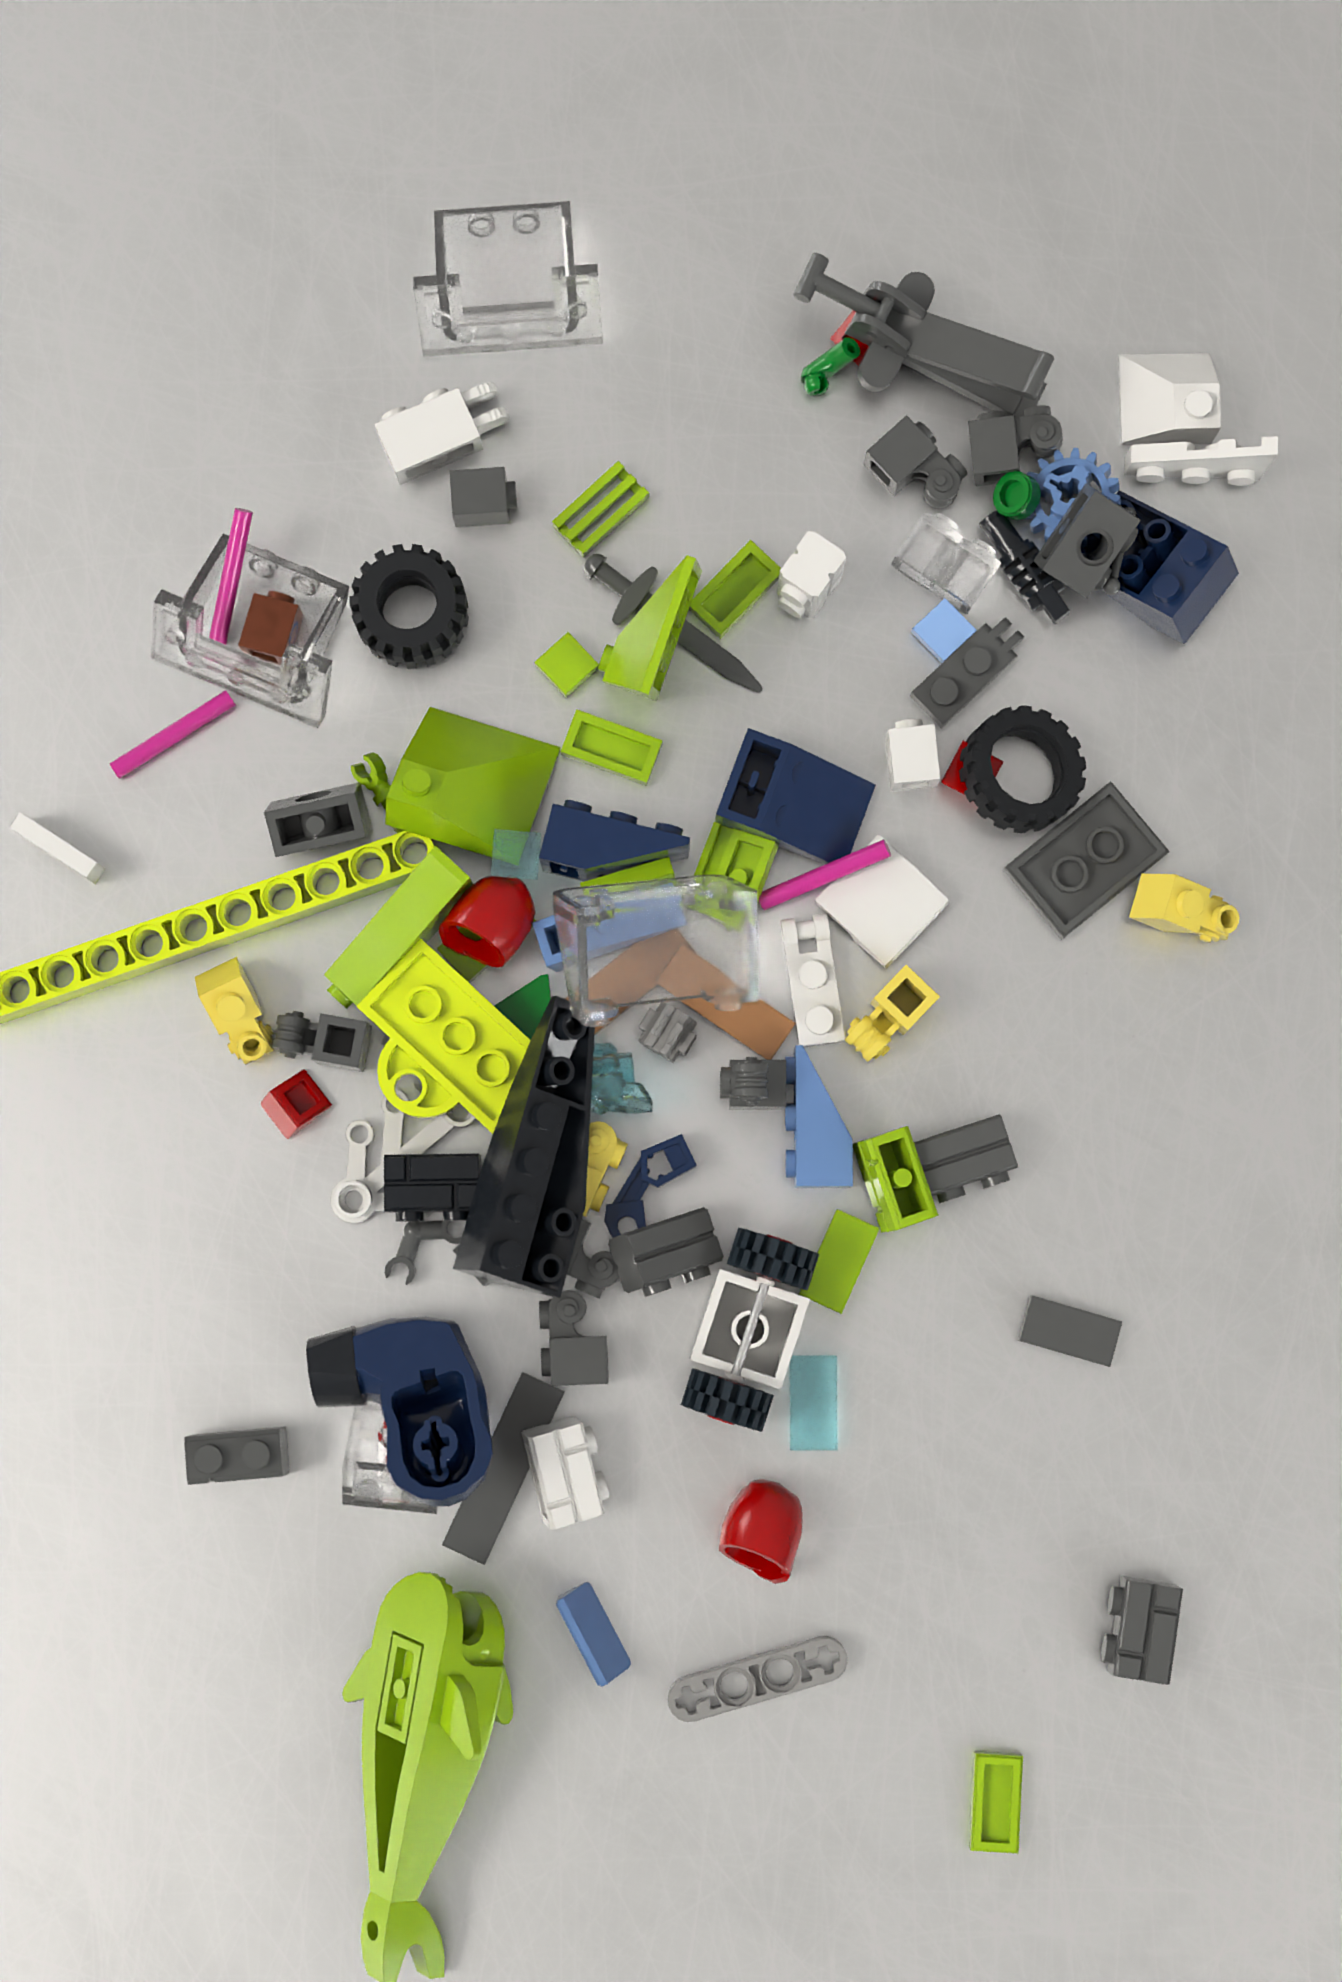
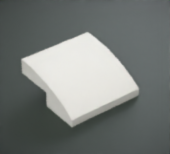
[815,834,950,969]

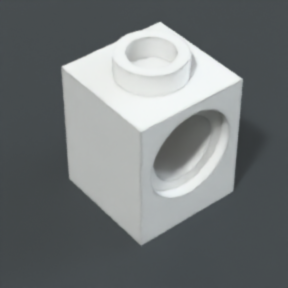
[885,719,941,791]

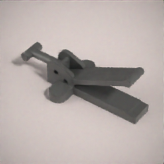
[793,253,1055,417]

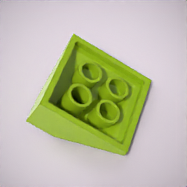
[598,555,702,701]
[385,707,560,866]

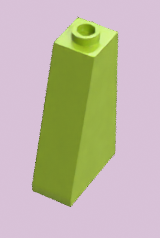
[324,846,473,1009]

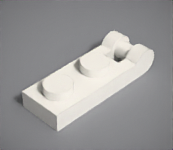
[780,913,845,1048]

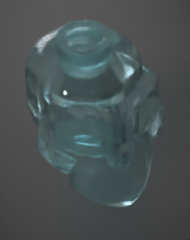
[590,1042,653,1115]

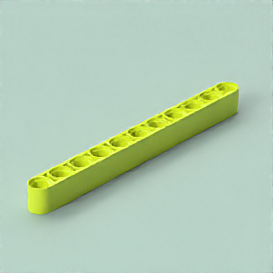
[0,831,435,1024]

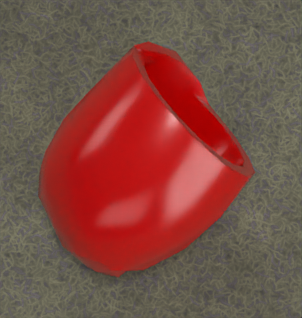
[439,875,536,968]
[719,1479,803,1584]

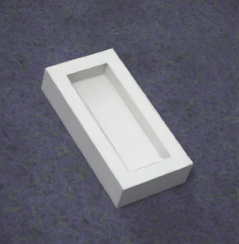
[10,812,105,884]

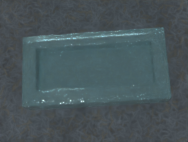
[789,1355,838,1450]

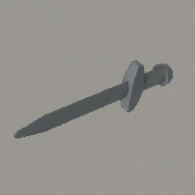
[583,554,762,693]

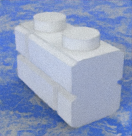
[777,531,846,618]
[521,1417,609,1529]

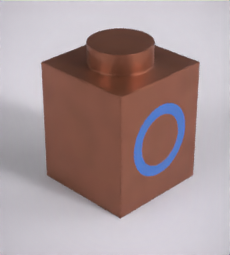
[238,591,304,667]

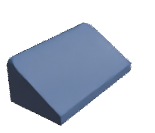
[556,1582,631,1687]

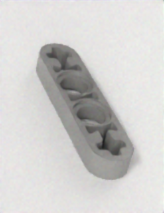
[668,1636,847,1722]

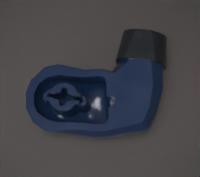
[306,1316,493,1506]

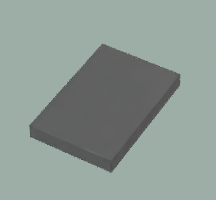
[1003,781,1170,940]

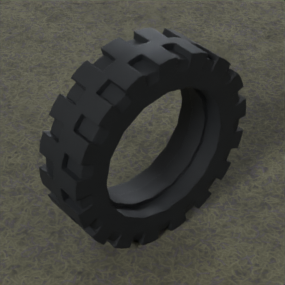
[959,705,1086,833]

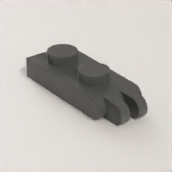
[910,617,1025,728]

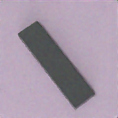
[442,1372,565,1565]

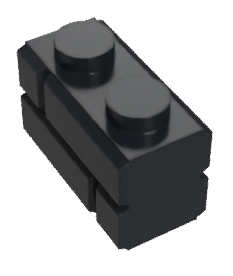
[384,1153,481,1222]

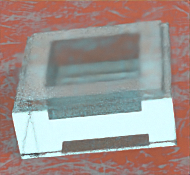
[490,829,541,880]

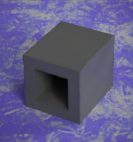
[449,467,517,527]

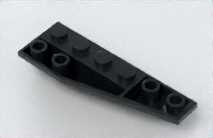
[453,996,596,1298]

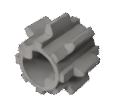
[638,1001,697,1062]

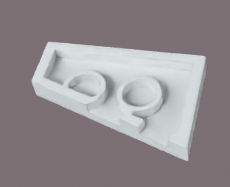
[1124,436,1278,486]

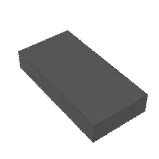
[1018,1295,1122,1367]

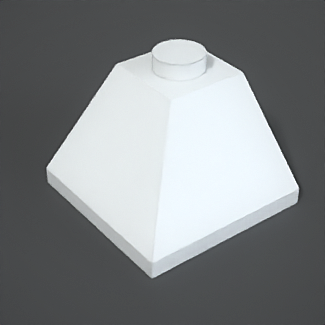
[1118,353,1221,445]

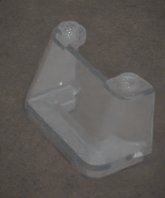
[553,874,759,1027]

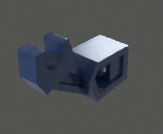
[604,1134,697,1238]

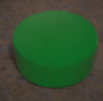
[993,471,1041,520]

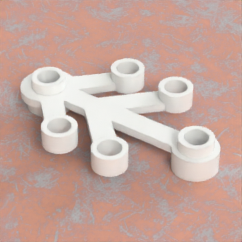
[330,1090,477,1223]

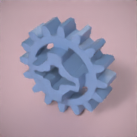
[1025,448,1121,547]

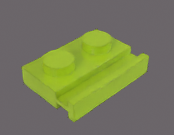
[682,822,779,931]

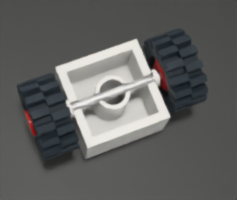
[681,1228,819,1432]

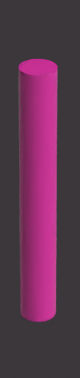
[208,508,253,647]
[109,690,236,779]
[759,839,891,910]

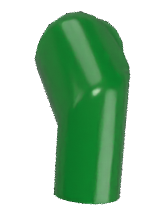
[801,337,860,396]

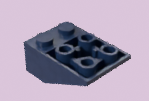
[1080,490,1239,645]
[715,728,876,864]
[539,800,690,882]

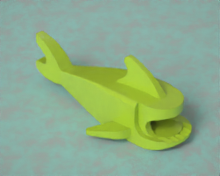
[342,1572,513,1982]

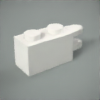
[374,382,510,485]

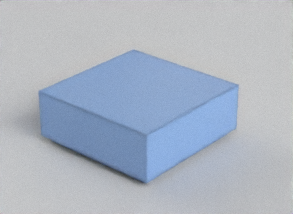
[911,598,977,664]

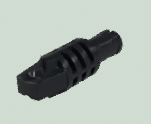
[979,510,1070,625]

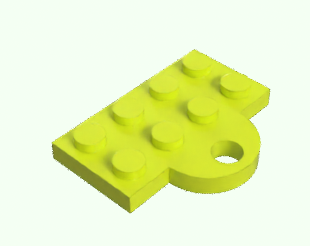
[356,939,531,1134]

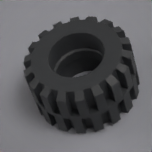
[350,544,469,669]

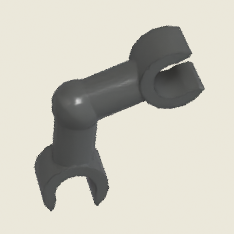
[384,1220,462,1285]

